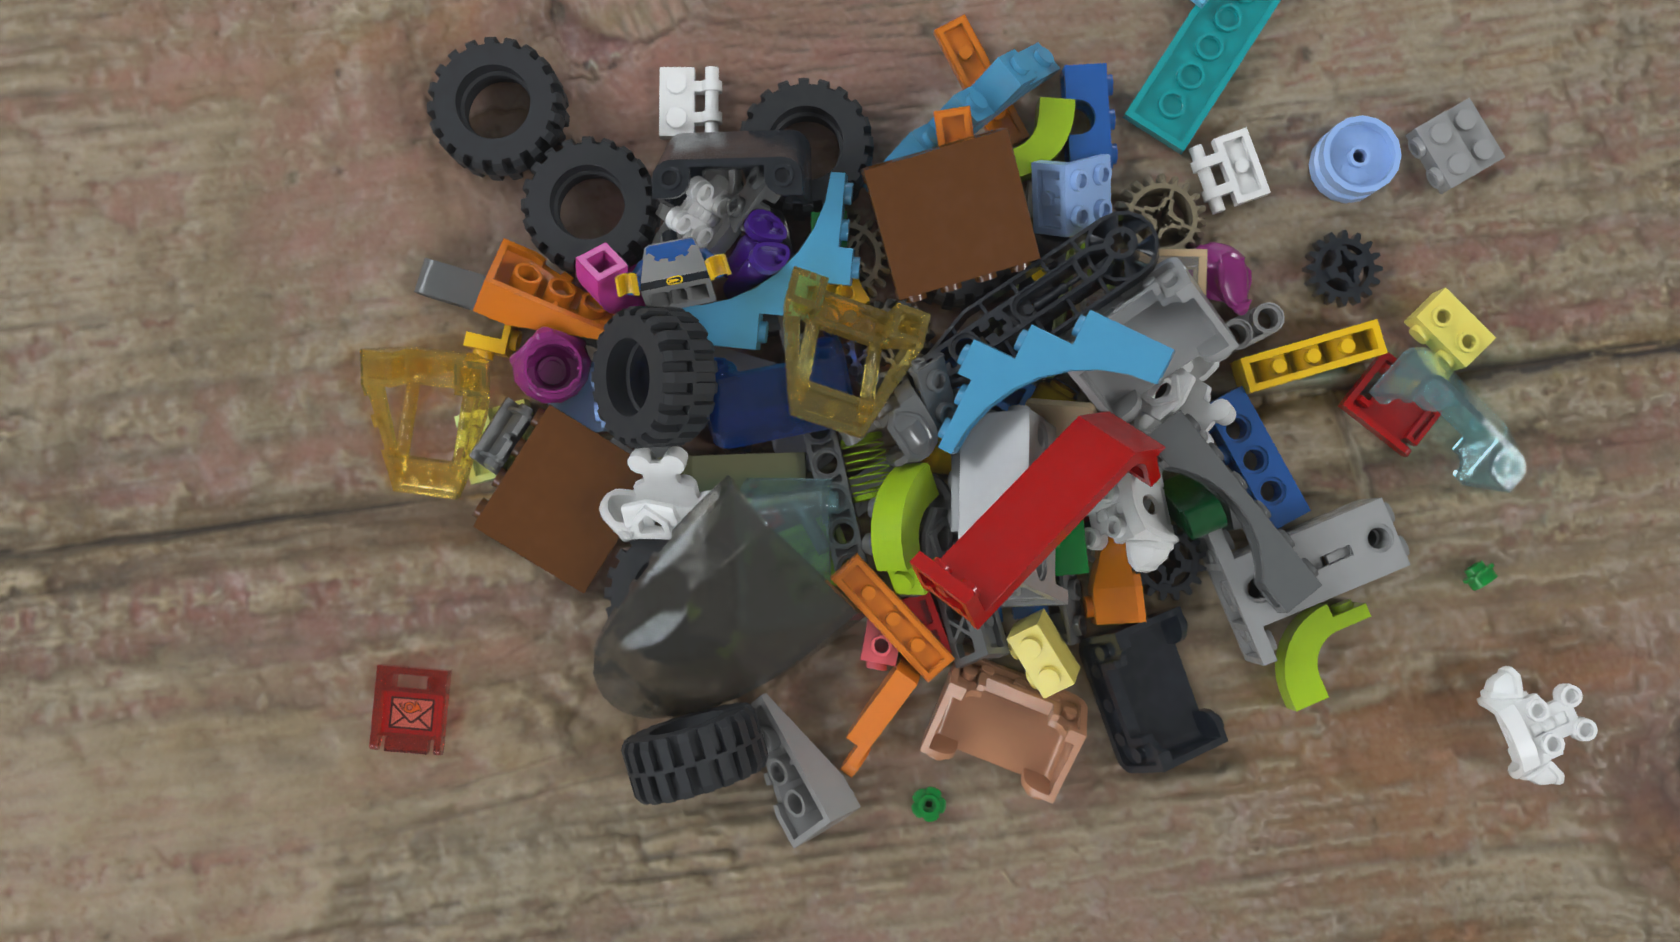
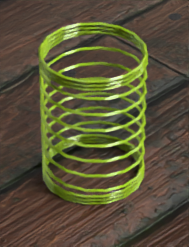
[839,431,890,503]

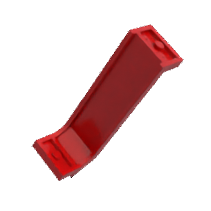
[909,411,1166,630]

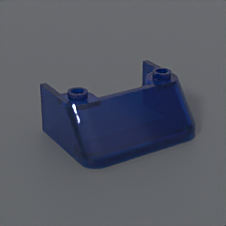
[707,319,856,448]

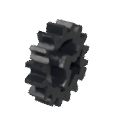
[1302,230,1383,308]
[1132,525,1207,601]

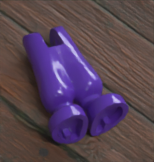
[723,209,790,299]

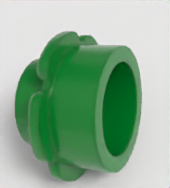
[1463,560,1498,591]
[911,786,946,822]

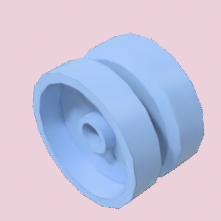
[1309,115,1402,203]

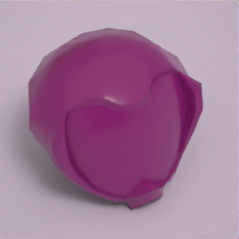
[1187,242,1252,315]
[509,327,592,403]

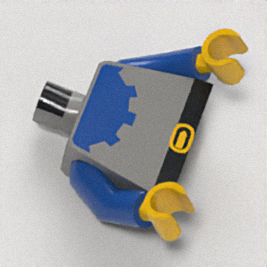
[615,230,732,308]

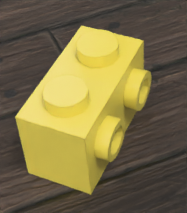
[1404,288,1496,371]
[1007,608,1080,699]

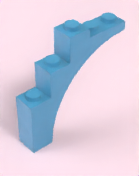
[863,42,1061,193]
[682,172,861,350]
[938,310,1176,454]

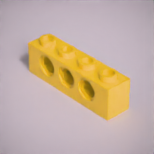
[1230,319,1388,395]

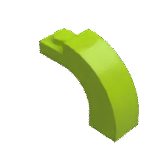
[1013,97,1075,183]
[871,463,939,595]
[1275,599,1371,712]

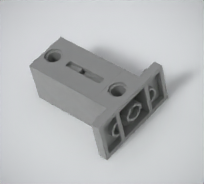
[958,405,1068,608]
[1197,498,1411,666]

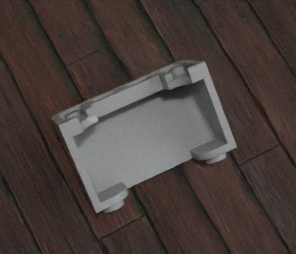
[1059,257,1239,423]

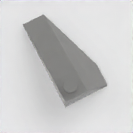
[750,693,861,849]

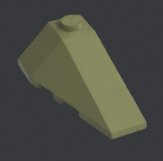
[657,452,808,522]

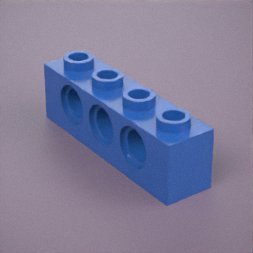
[1209,386,1311,529]

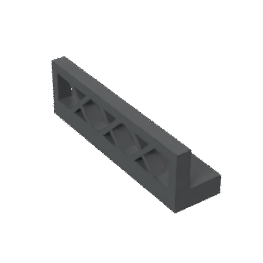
[921,533,1010,668]

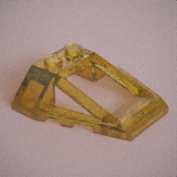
[783,266,931,439]
[360,347,490,500]

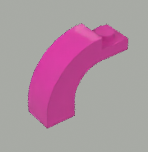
[576,242,646,315]

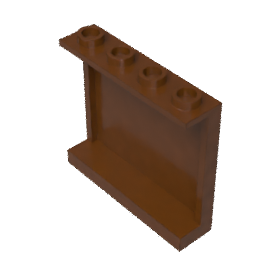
[860,128,1041,303]
[472,404,643,594]

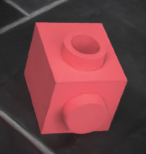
[860,618,898,671]

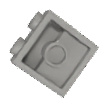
[1405,97,1505,194]

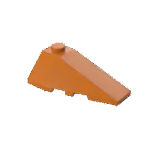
[473,238,614,339]
[1083,536,1147,625]

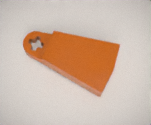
[839,655,921,778]

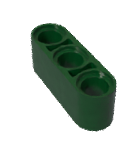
[1163,474,1228,540]

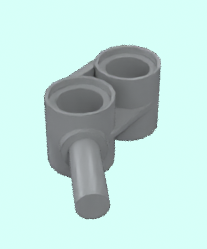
[1224,302,1285,354]

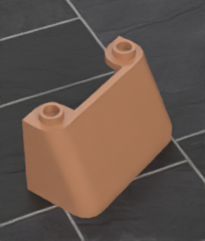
[920,652,1088,804]

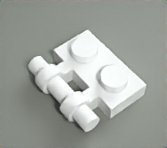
[659,66,722,139]
[1189,127,1271,215]

